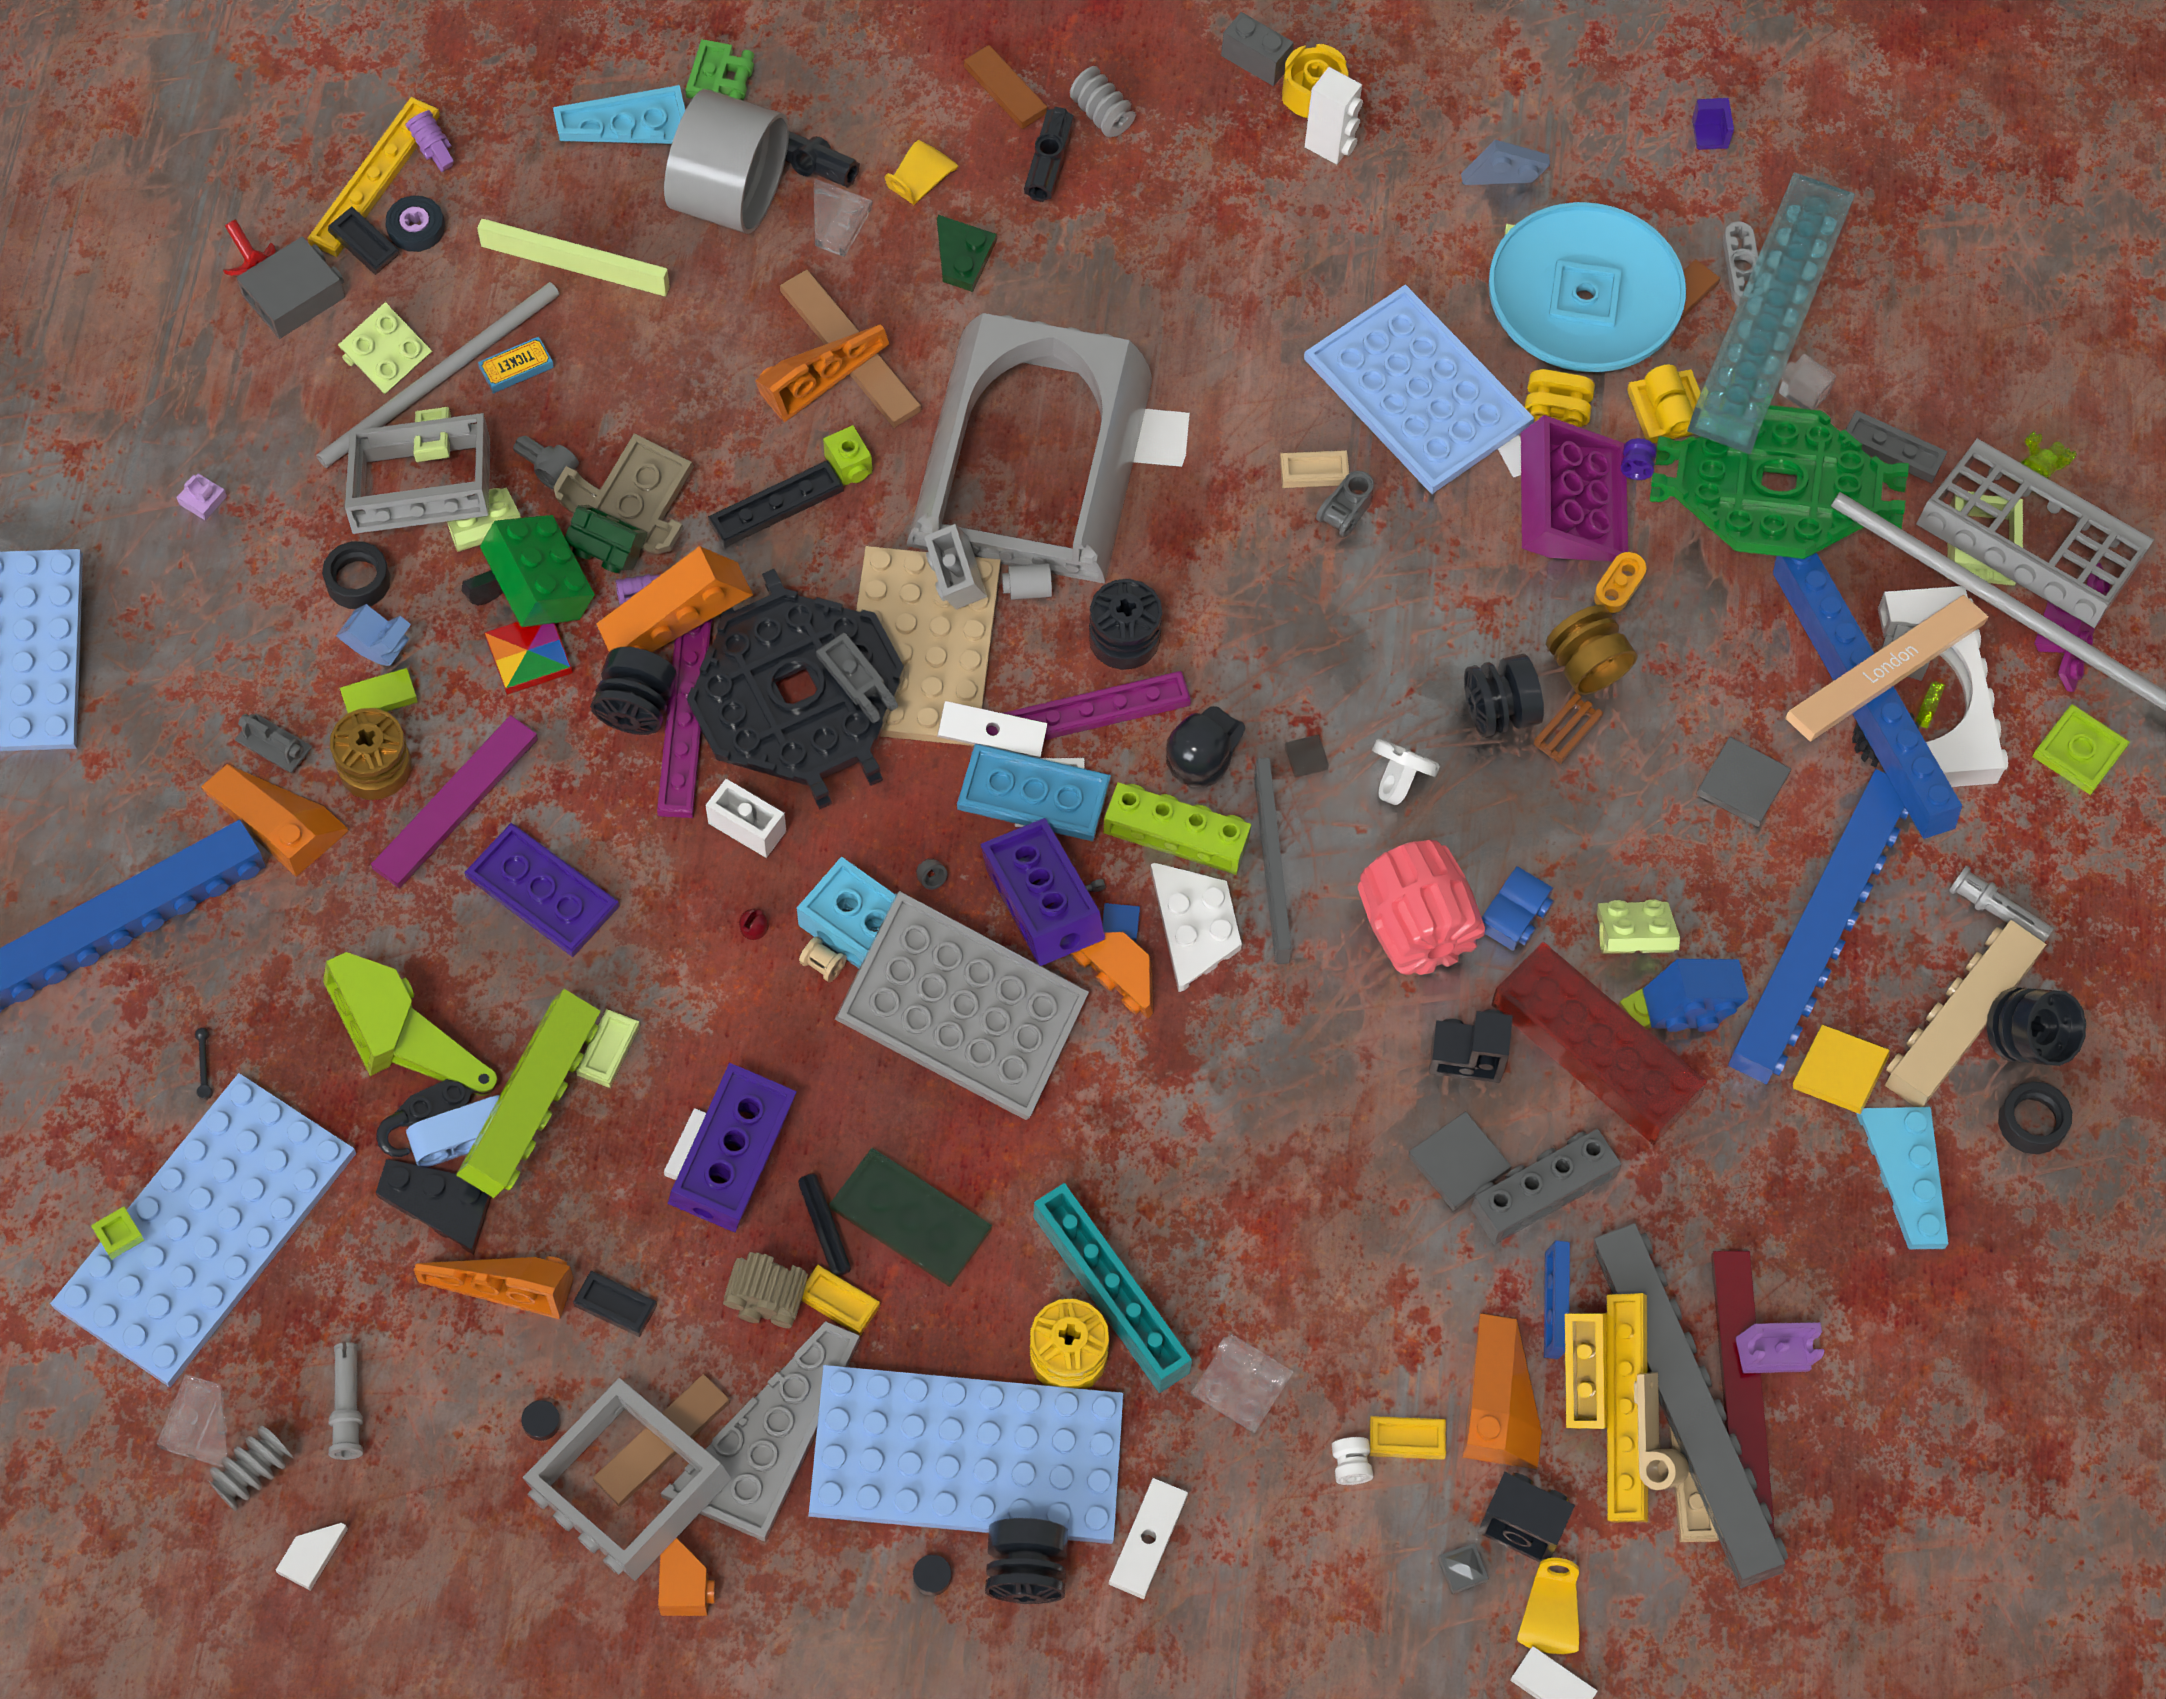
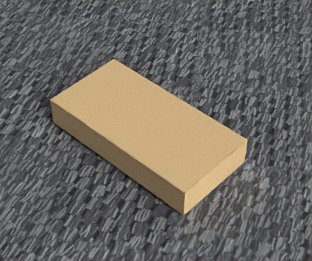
[1280,450,1349,488]

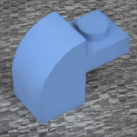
[336,604,411,666]

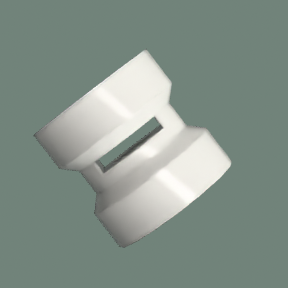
[1332,1437,1374,1485]

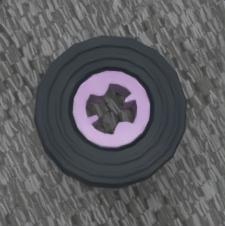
[385,195,445,252]

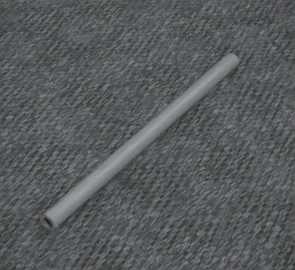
[316,282,559,468]

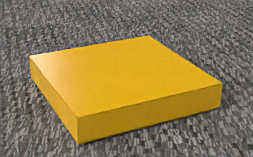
[1793,1025,1889,1114]

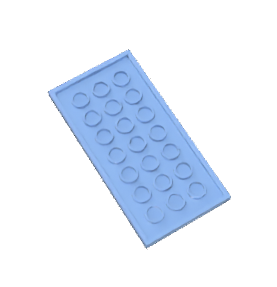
[50,1073,356,1388]
[808,1365,1123,1544]

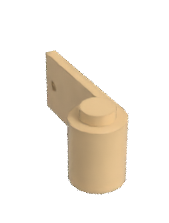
[1634,1372,1689,1490]

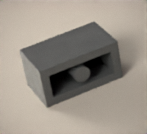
[1221,12,1294,86]

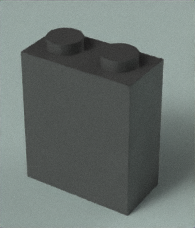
[236,236,345,339]

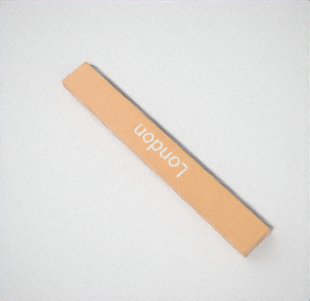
[1785,595,1989,742]

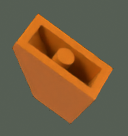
[658,1538,715,1616]

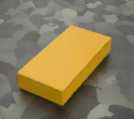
[801,1265,880,1336]
[1369,1416,1446,1459]

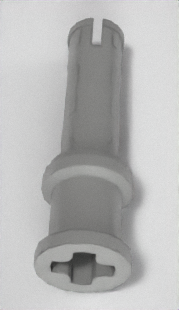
[1949,865,2055,942]
[329,1343,363,1460]

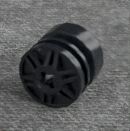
[1089,579,1162,670]
[590,647,677,735]
[1464,653,1544,738]
[1986,987,2086,1066]
[985,1518,1068,1604]

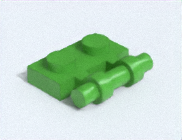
[685,39,754,100]

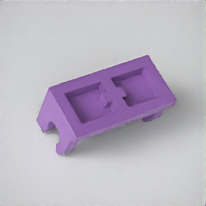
[1736,1323,1824,1373]

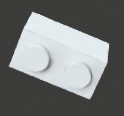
[706,779,786,858]

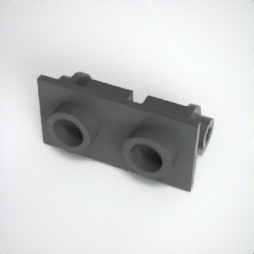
[235,713,312,774]

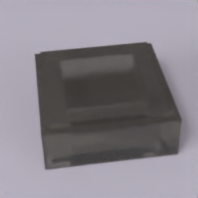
[1285,735,1329,778]

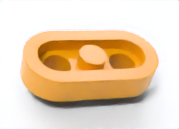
[1594,552,1646,613]

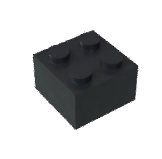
[1477,1472,1575,1562]

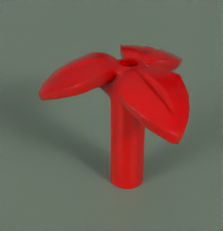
[223,219,276,276]

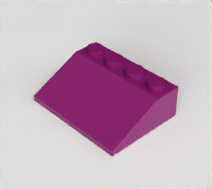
[1521,415,1628,562]

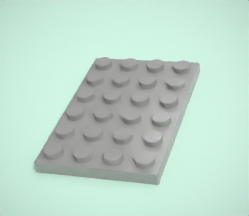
[835,891,1089,1120]

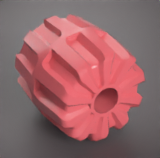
[1358,840,1485,975]

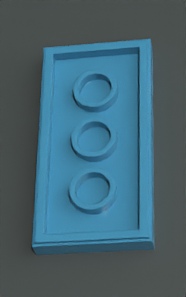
[957,744,1111,841]

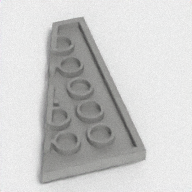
[660,1321,860,1542]

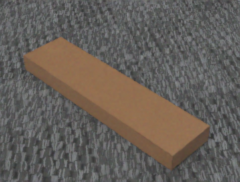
[593,1374,730,1508]

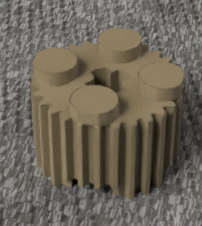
[723,1252,808,1328]

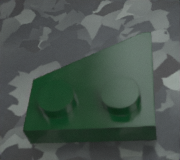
[937,215,997,292]

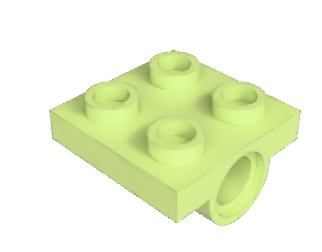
[446,487,521,552]
[1597,899,1680,954]

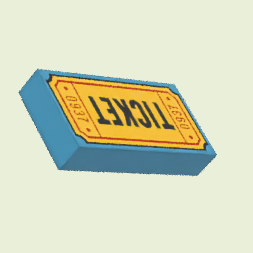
[478,336,554,393]

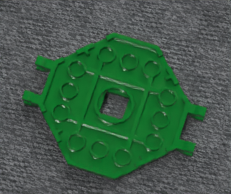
[1650,404,1909,559]

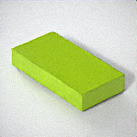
[340,668,418,713]

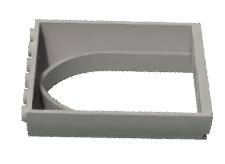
[906,313,1152,584]

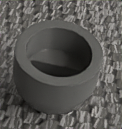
[916,858,947,890]

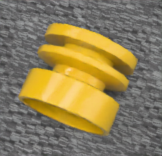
[1030,1299,1109,1389]

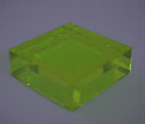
[1915,681,1945,729]

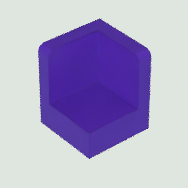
[1692,98,1734,150]

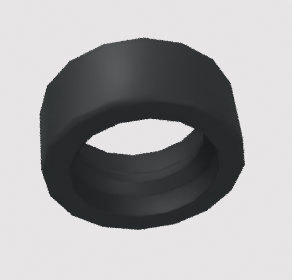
[322,541,391,609]
[1998,1081,2073,1155]

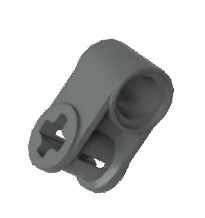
[1316,471,1374,537]

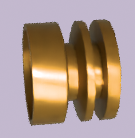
[1545,605,1638,695]
[330,708,412,800]

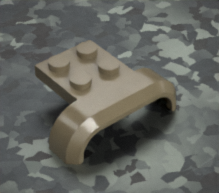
[553,433,694,554]

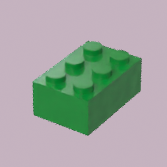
[480,515,595,627]

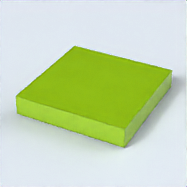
[2032,704,2130,795]

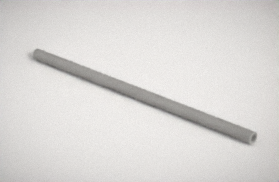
[1831,492,2166,711]

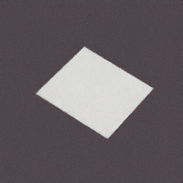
[1133,409,1190,467]

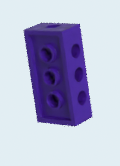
[980,818,1105,966]
[668,1063,797,1233]

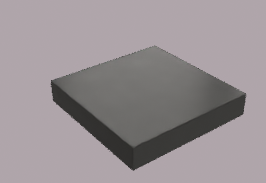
[1697,737,1791,827]
[1408,1111,1512,1211]

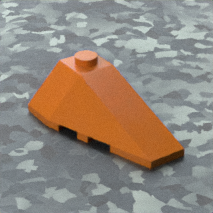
[755,324,889,423]
[201,764,349,877]
[1462,1313,1542,1469]

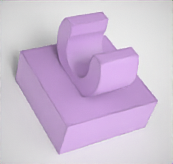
[177,474,227,521]

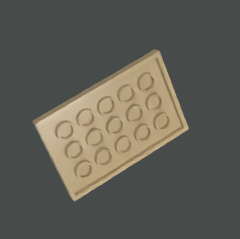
[856,546,1001,746]

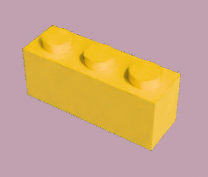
[1565,1313,1607,1429]

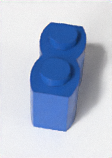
[1482,866,1554,951]

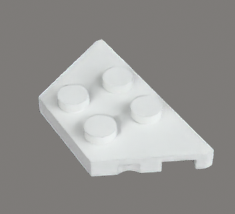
[1150,863,1242,992]

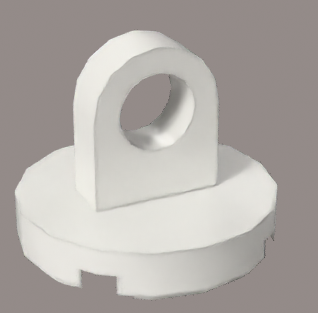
[1372,739,1440,805]

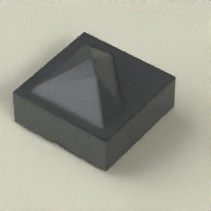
[1438,1543,1489,1594]

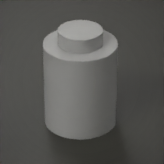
[1002,563,1052,600]

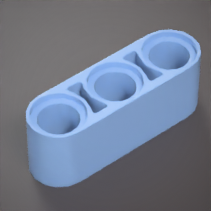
[406,1095,500,1167]

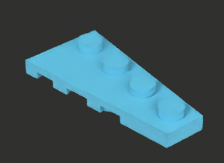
[553,85,685,144]
[1856,1107,1948,1249]

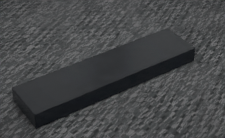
[708,460,844,548]

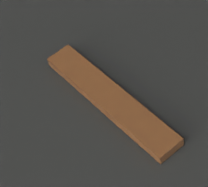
[780,270,921,428]

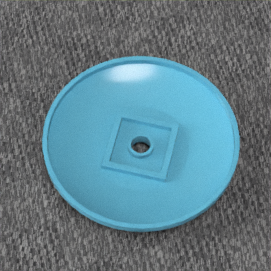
[1488,202,1686,372]

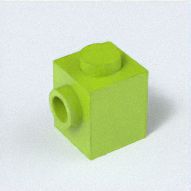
[823,425,872,486]

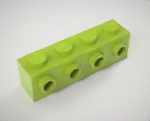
[1103,782,1251,875]

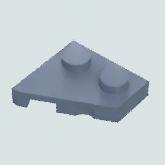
[1461,140,1550,185]

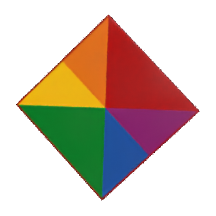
[484,622,572,695]

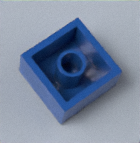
[1642,959,1749,1032]

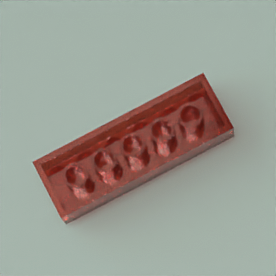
[1491,942,1707,1146]

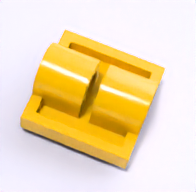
[1627,364,1713,443]

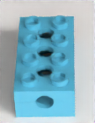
[797,857,895,968]

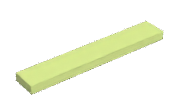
[477,219,670,297]

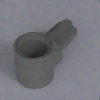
[513,436,579,490]

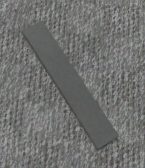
[1254,758,1291,964]

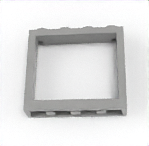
[345,413,490,534]
[523,1378,731,1581]

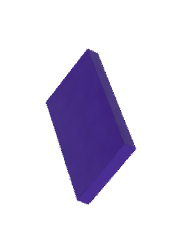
[464,823,619,957]

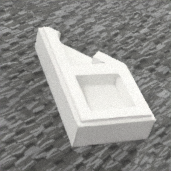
[276,1523,348,1591]

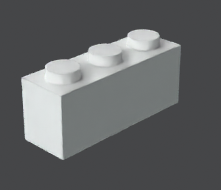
[1305,67,1363,165]

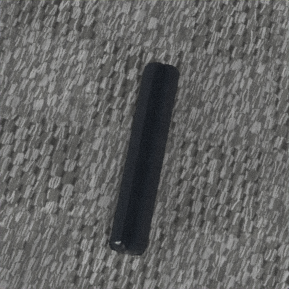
[798,1173,851,1277]

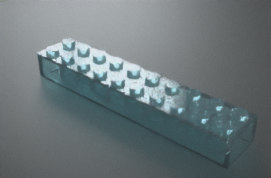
[1687,172,1855,454]

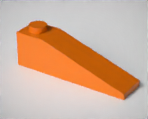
[414,1256,574,1319]

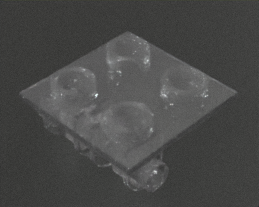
[1191,1333,1294,1434]

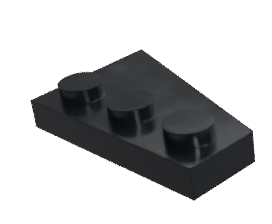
[376,1159,491,1255]

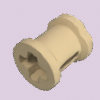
[799,937,847,983]

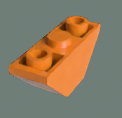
[1070,932,1153,1018]

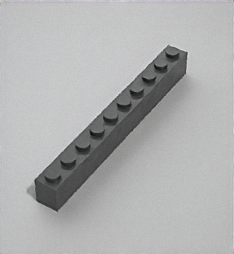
[1593,1223,1788,1589]

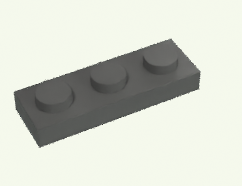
[1846,410,1948,483]

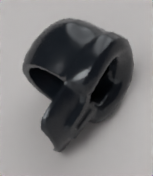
[1166,706,1245,788]

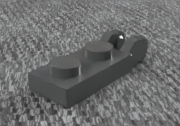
[816,633,898,723]

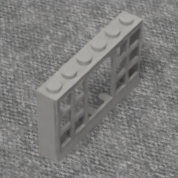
[1916,438,2154,628]

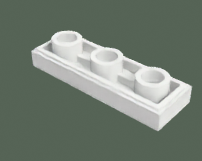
[937,701,1047,758]
[1109,1478,1188,1599]

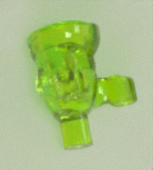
[2021,431,2077,479]

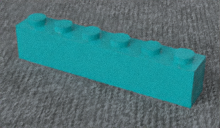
[1033,1183,1192,1394]

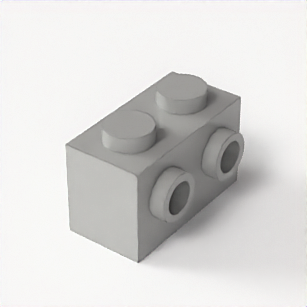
[924,524,987,609]

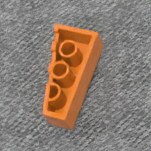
[596,546,753,652]

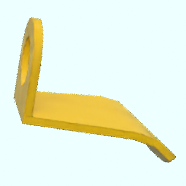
[884,140,959,205]
[1517,1558,1579,1654]

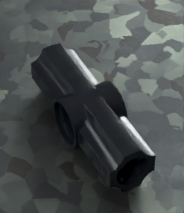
[1024,106,1074,202]
[785,131,860,188]

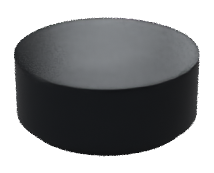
[521,1400,561,1441]
[913,1555,951,1596]

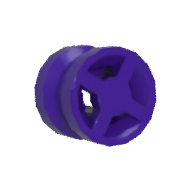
[1621,438,1657,480]

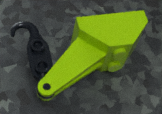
[323,952,497,1157]

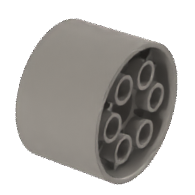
[664,89,789,234]

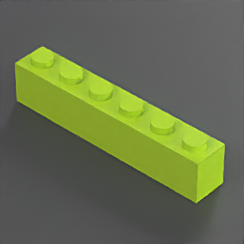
[456,989,601,1198]

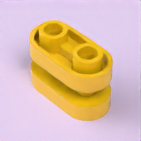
[1524,369,1595,427]

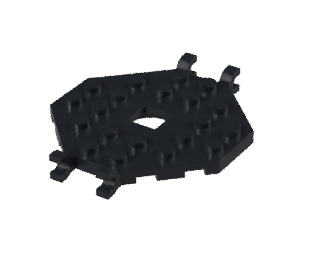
[687,569,905,810]

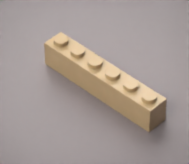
[1884,920,2047,1107]

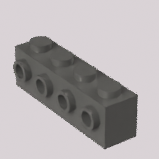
[1471,1128,1622,1245]

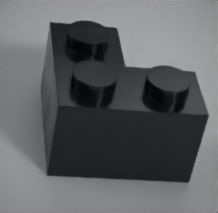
[1429,1009,1513,1083]

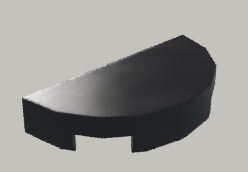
[461,570,503,606]

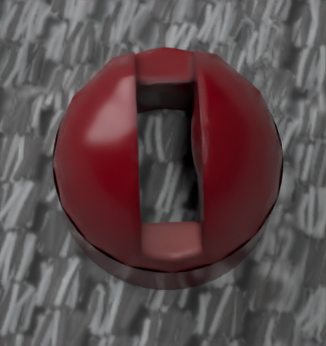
[739,908,768,940]

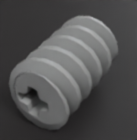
[1070,66,1136,138]
[208,1426,293,1511]

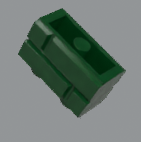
[565,505,648,574]

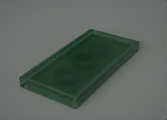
[829,1148,992,1287]

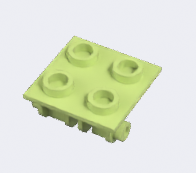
[338,302,432,394]

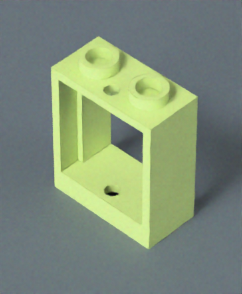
[1947,491,2023,586]

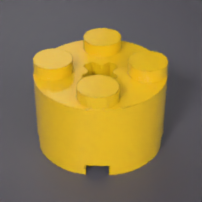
[1282,44,1348,118]

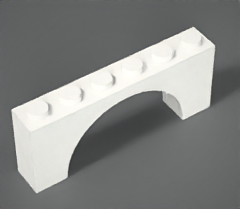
[1878,586,2008,787]

